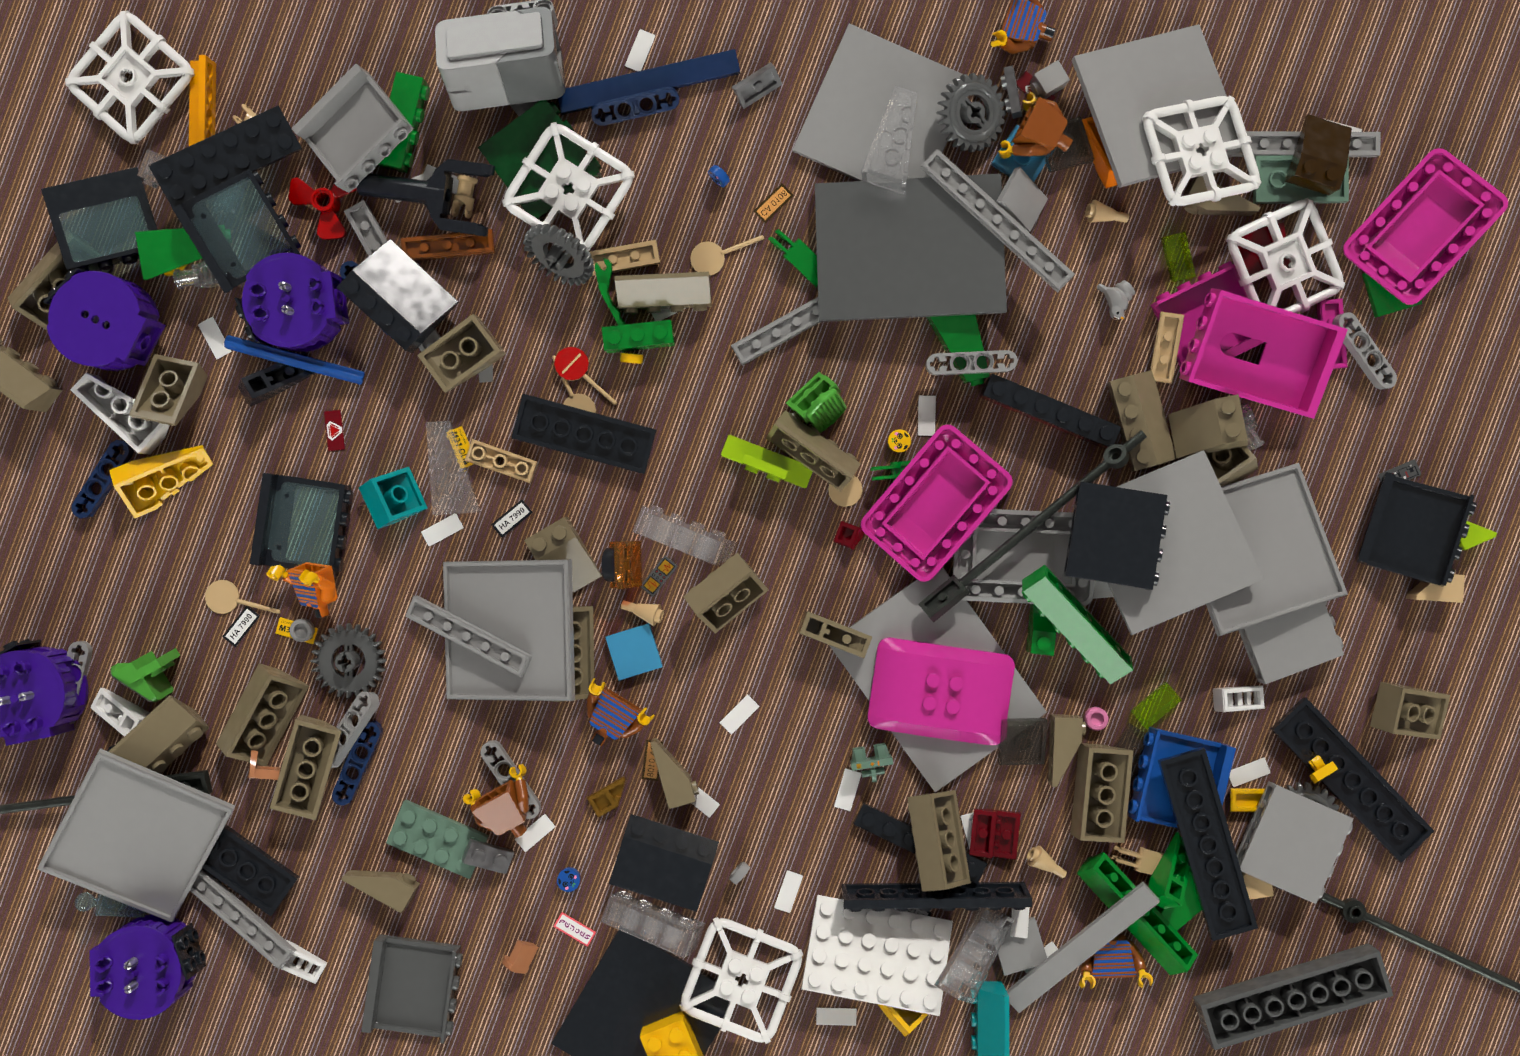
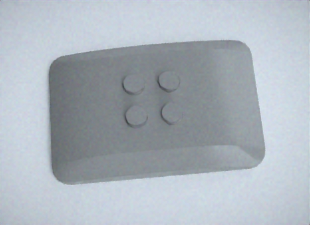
[953,509,1094,606]

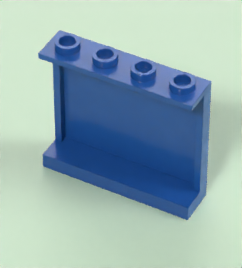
[1128,727,1236,828]

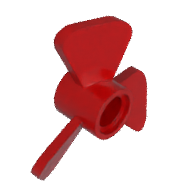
[288,177,357,240]

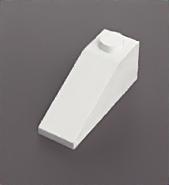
[90,688,150,737]

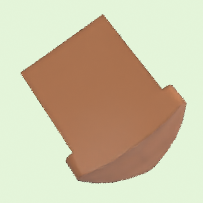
[248,750,281,780]
[502,940,539,974]

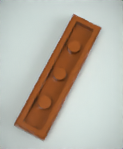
[401,229,495,261]

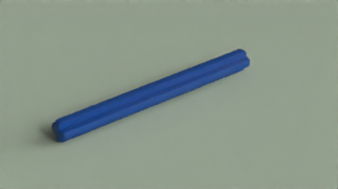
[224,335,365,385]

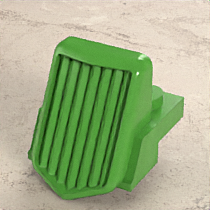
[786,372,847,433]

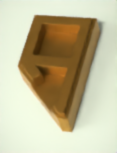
[587,776,626,818]

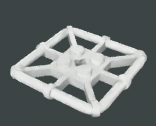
[65,11,195,144]
[1142,95,1261,206]
[502,122,635,251]
[1226,198,1345,313]
[679,917,803,1044]

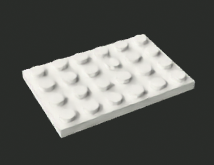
[801,895,953,1016]

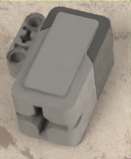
[435,0,566,111]

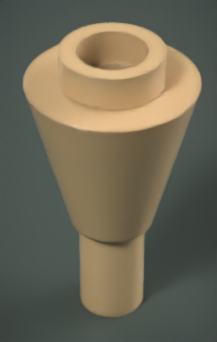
[1085,200,1129,223]
[621,600,664,626]
[1027,846,1067,879]

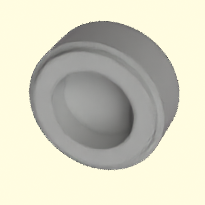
[290,618,315,642]
[729,862,750,885]

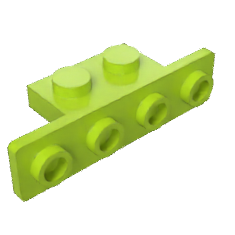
[721,435,813,488]

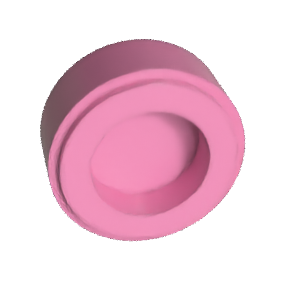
[1084,707,1108,731]

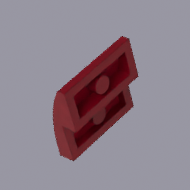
[1238,223,1290,276]
[969,808,1021,860]

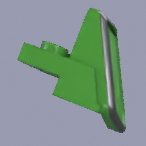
[111,648,181,702]

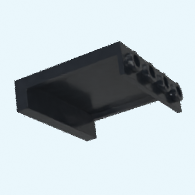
[1356,472,1477,587]
[1063,482,1170,590]

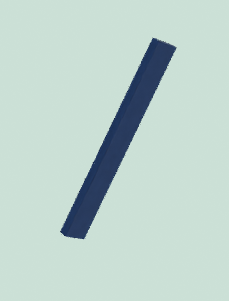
[558,49,740,115]

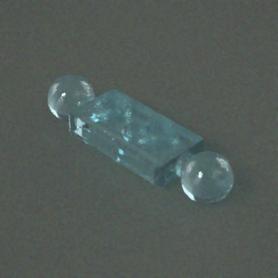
[74,893,146,918]

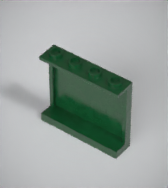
[478,100,602,222]

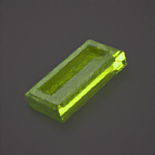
[1161,232,1196,283]
[1130,682,1182,729]

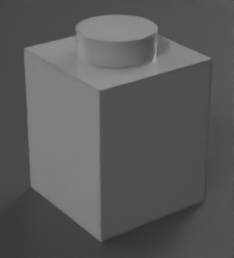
[1030,60,1070,99]

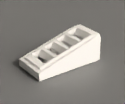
[1213,685,1265,712]
[273,940,327,984]

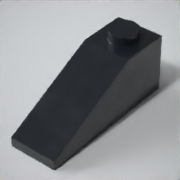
[238,352,315,407]

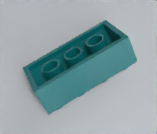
[970,981,1010,1056]

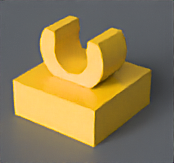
[1308,755,1338,784]

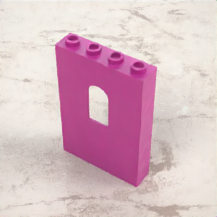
[1179,288,1348,419]

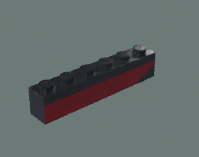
[980,373,1121,450]

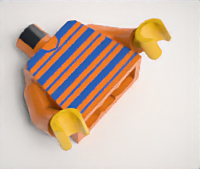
[266,562,338,618]

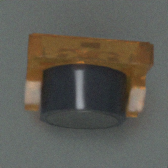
[601,541,642,589]

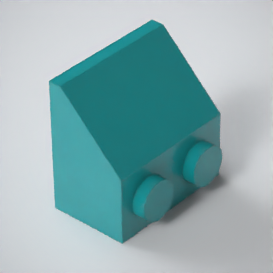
[358,467,428,529]

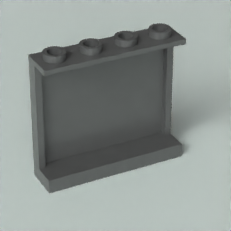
[361,934,463,1044]

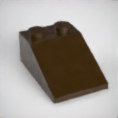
[1285,114,1352,195]

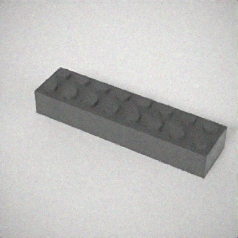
[1193,943,1394,1050]

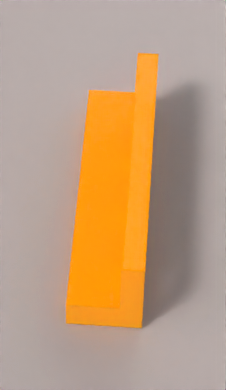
[189,55,216,146]

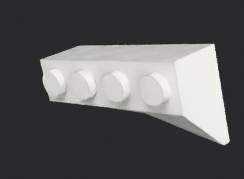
[70,373,170,455]

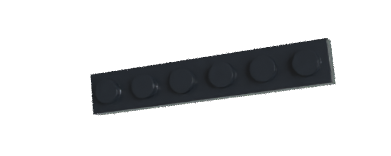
[853,802,988,884]

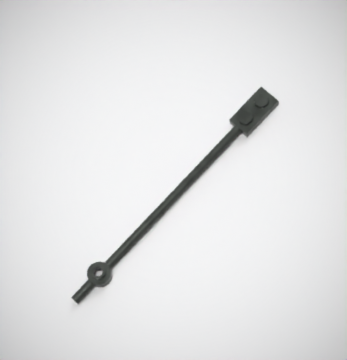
[919,430,1147,623]
[0,770,213,814]
[1319,892,1520,994]

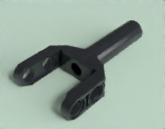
[357,159,495,237]

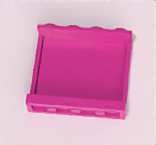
[1151,261,1264,366]

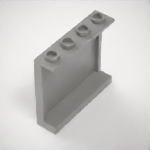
[291,64,414,193]
[1239,601,1344,684]
[1236,781,1353,904]

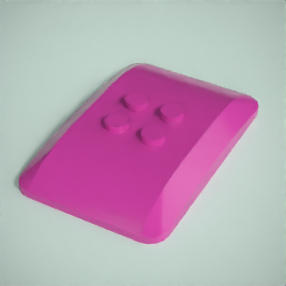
[1343,148,1508,305]
[861,424,1013,582]
[867,637,1015,745]

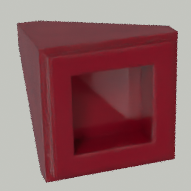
[833,521,865,549]

